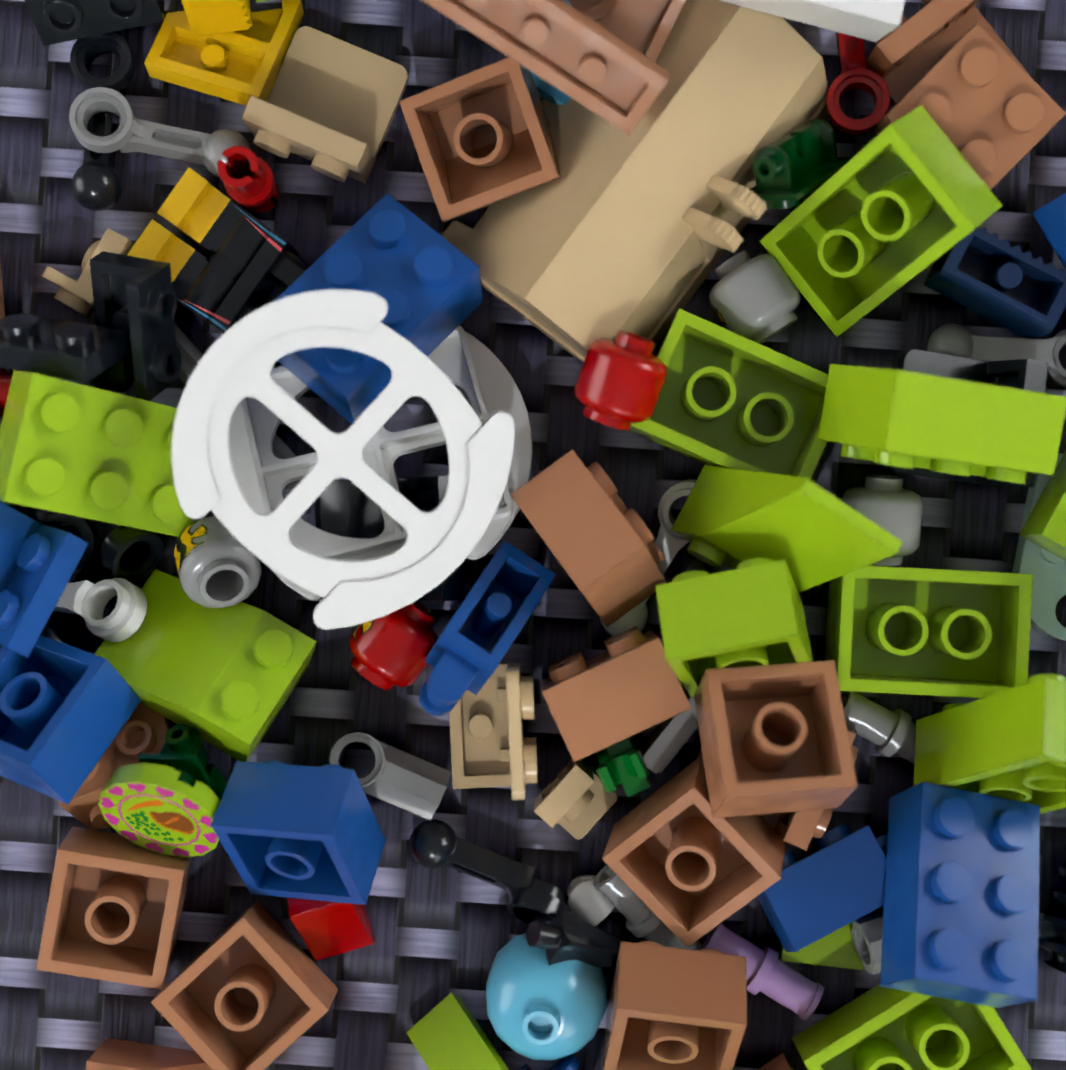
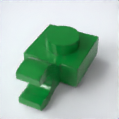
[595,737,650,797]

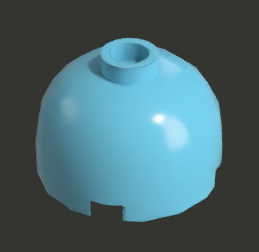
[486,933,608,1060]

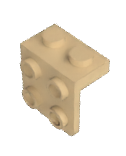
[241,26,409,184]
[449,661,538,800]

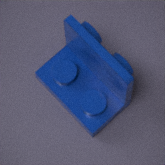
[0,502,89,657]

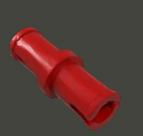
[217,146,279,213]

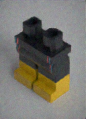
[127,167,308,333]

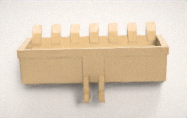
[442,0,829,363]

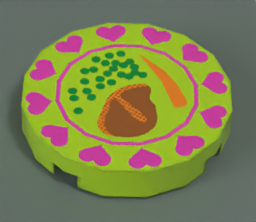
[98,762,221,858]

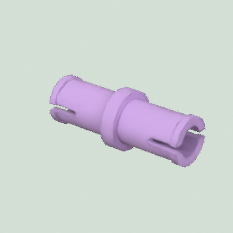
[702,923,824,1021]

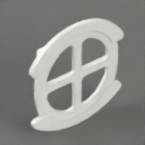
[171,289,515,630]
[229,326,532,600]

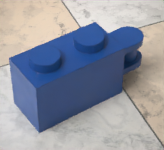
[419,540,556,716]
[757,822,888,952]

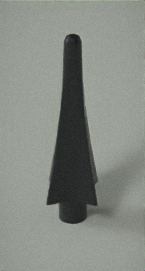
[526,908,627,967]

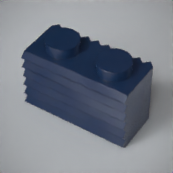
[923,227,1066,339]

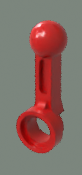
[826,32,890,135]

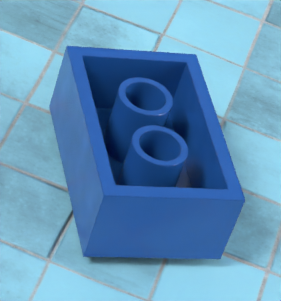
[275,193,483,424]
[880,782,1040,1008]

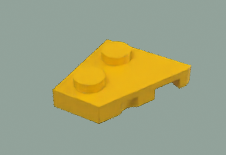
[144,0,304,106]

